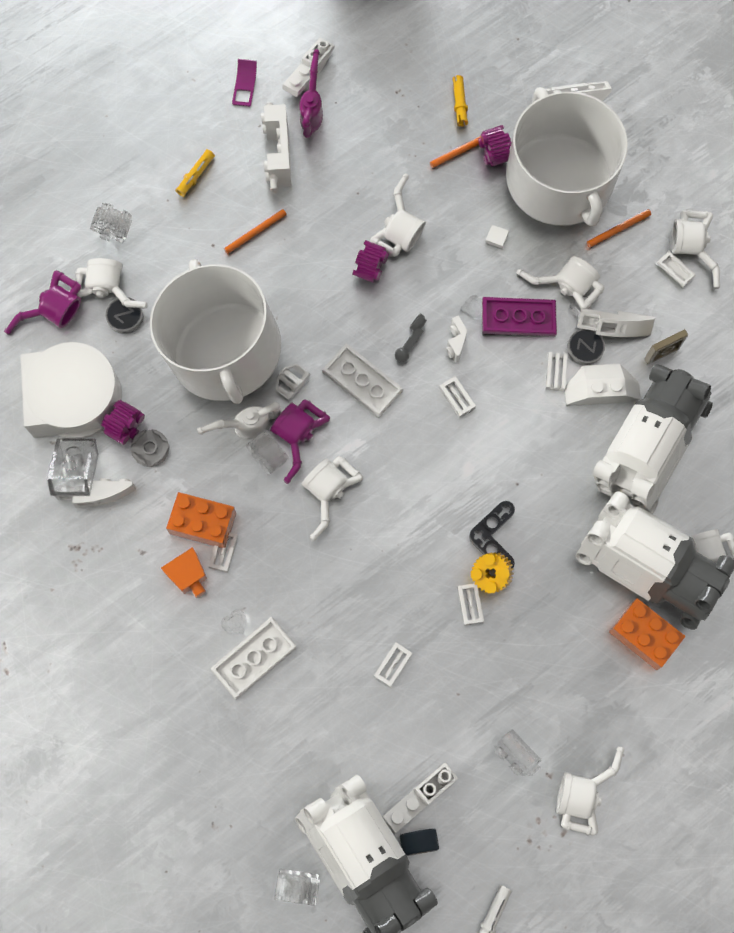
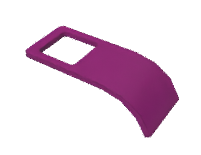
[232,58,257,107]

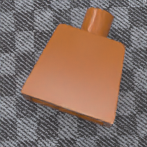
[161,547,207,598]

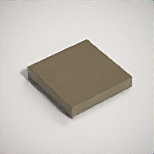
[644,329,688,364]

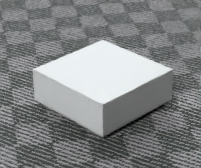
[485,225,509,249]

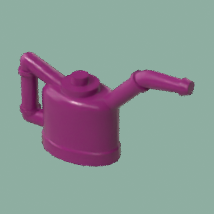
[299,49,323,138]
[4,270,81,335]
[270,399,330,484]

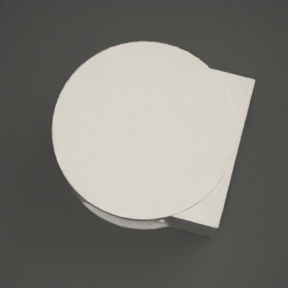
[21,342,122,439]

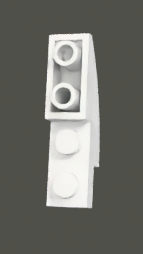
[282,38,335,97]
[577,308,655,337]
[54,478,136,508]
[382,763,459,834]

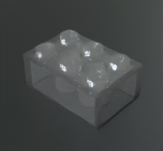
[47,438,98,496]

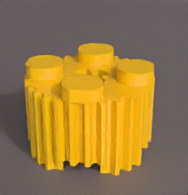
[471,552,514,593]

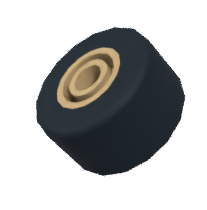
[400,829,439,856]

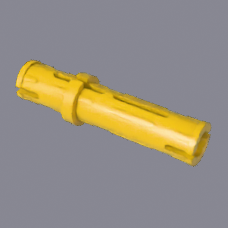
[452,75,468,127]
[175,149,215,197]

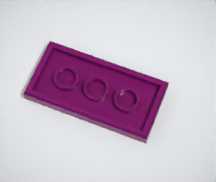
[482,297,557,337]

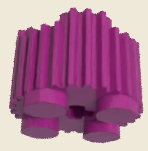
[478,125,512,166]
[352,240,389,283]
[101,400,145,445]

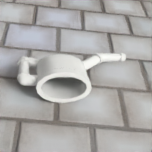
[370,173,426,257]
[671,209,721,289]
[516,256,604,309]
[75,258,148,309]
[197,402,282,439]
[301,456,363,542]
[690,529,734,563]
[556,746,624,835]

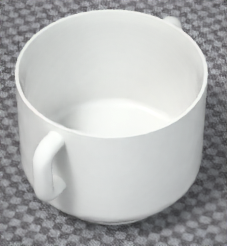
[506,87,628,226]
[150,259,281,404]

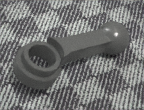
[395,313,427,362]

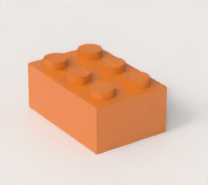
[166,492,236,548]
[609,598,686,670]

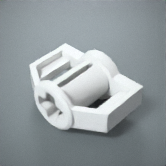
[276,363,311,401]

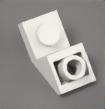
[446,315,467,362]

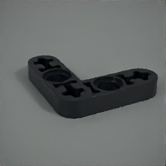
[469,501,515,568]

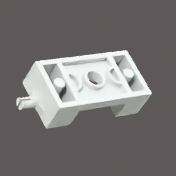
[261,102,292,192]

